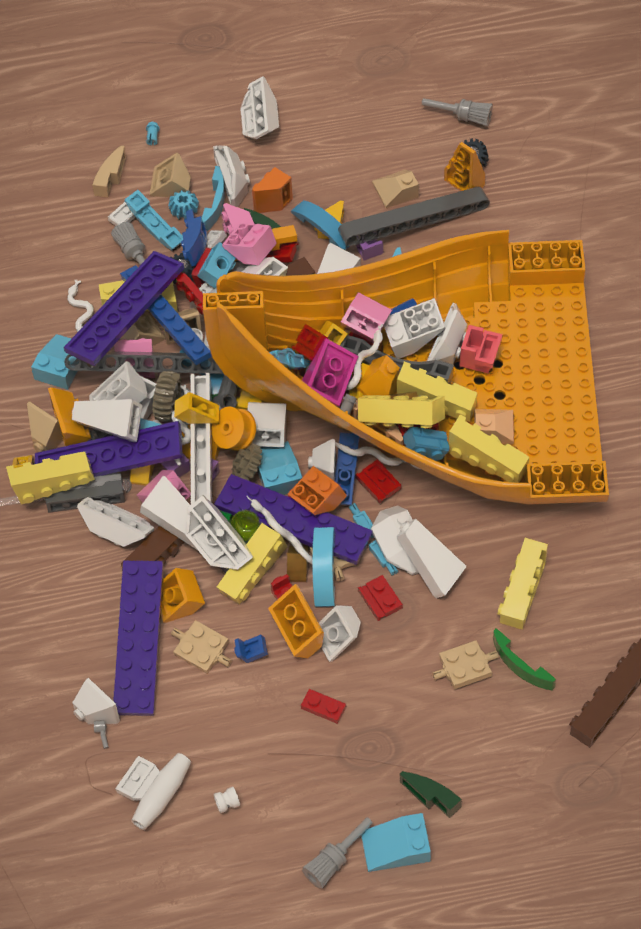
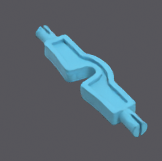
[269,348,310,370]
[349,503,398,575]

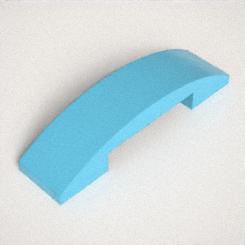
[202,166,225,231]
[124,190,183,250]
[313,527,335,607]

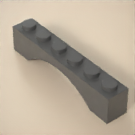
[340,335,454,384]

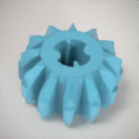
[168,189,199,220]

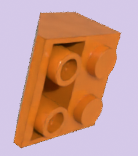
[252,167,293,213]
[288,466,347,515]

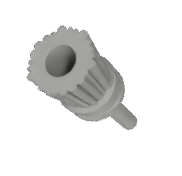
[422,98,493,127]
[111,222,146,265]
[302,817,373,888]

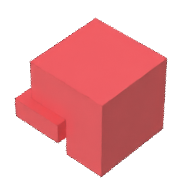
[460,325,503,373]

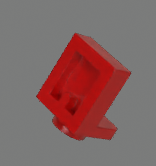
[271,574,292,600]

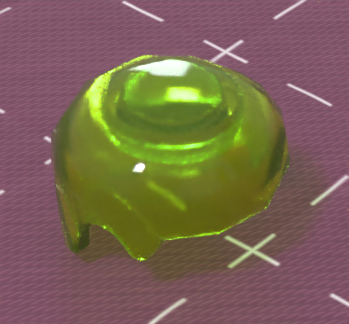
[231,509,260,541]

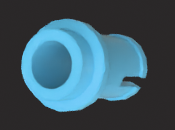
[146,122,160,145]

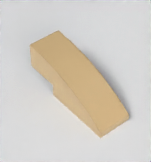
[93,146,126,197]

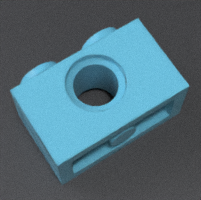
[197,242,236,288]

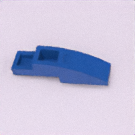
[181,209,207,266]
[335,433,359,506]

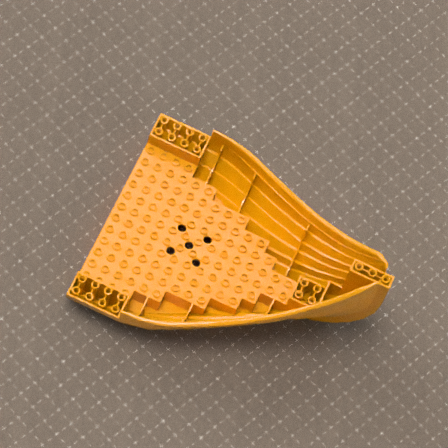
[203,230,609,504]

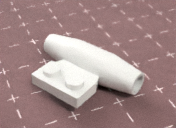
[115,753,191,830]

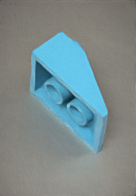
[31,334,79,390]
[257,441,302,495]
[361,813,431,872]

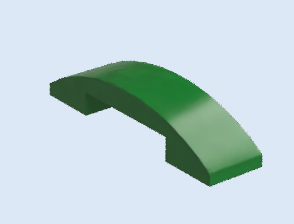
[493,628,556,691]

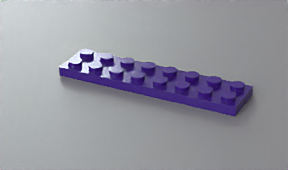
[64,251,185,366]
[35,421,183,477]
[214,474,373,565]
[113,561,163,716]

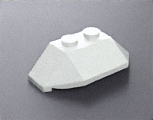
[241,76,279,139]
[213,146,250,207]
[427,303,467,364]
[185,495,253,570]
[77,497,154,547]
[371,505,419,575]

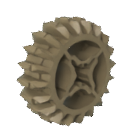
[152,371,182,422]

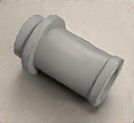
[340,394,357,415]

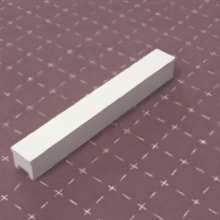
[191,373,212,504]

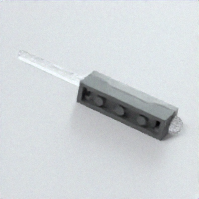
[0,473,132,513]

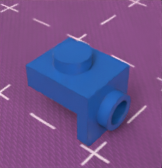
[234,635,268,663]

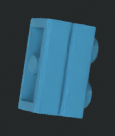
[403,427,450,461]

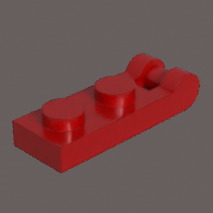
[176,272,203,315]

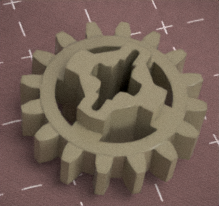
[231,443,262,481]

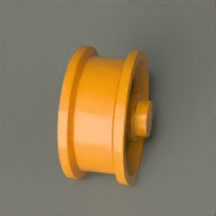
[211,407,256,451]

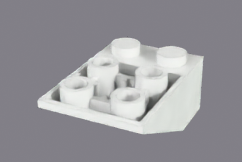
[384,298,446,359]

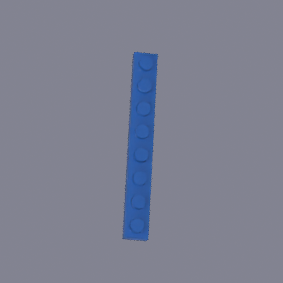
[120,265,212,365]

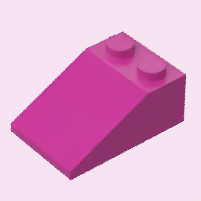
[302,338,358,407]

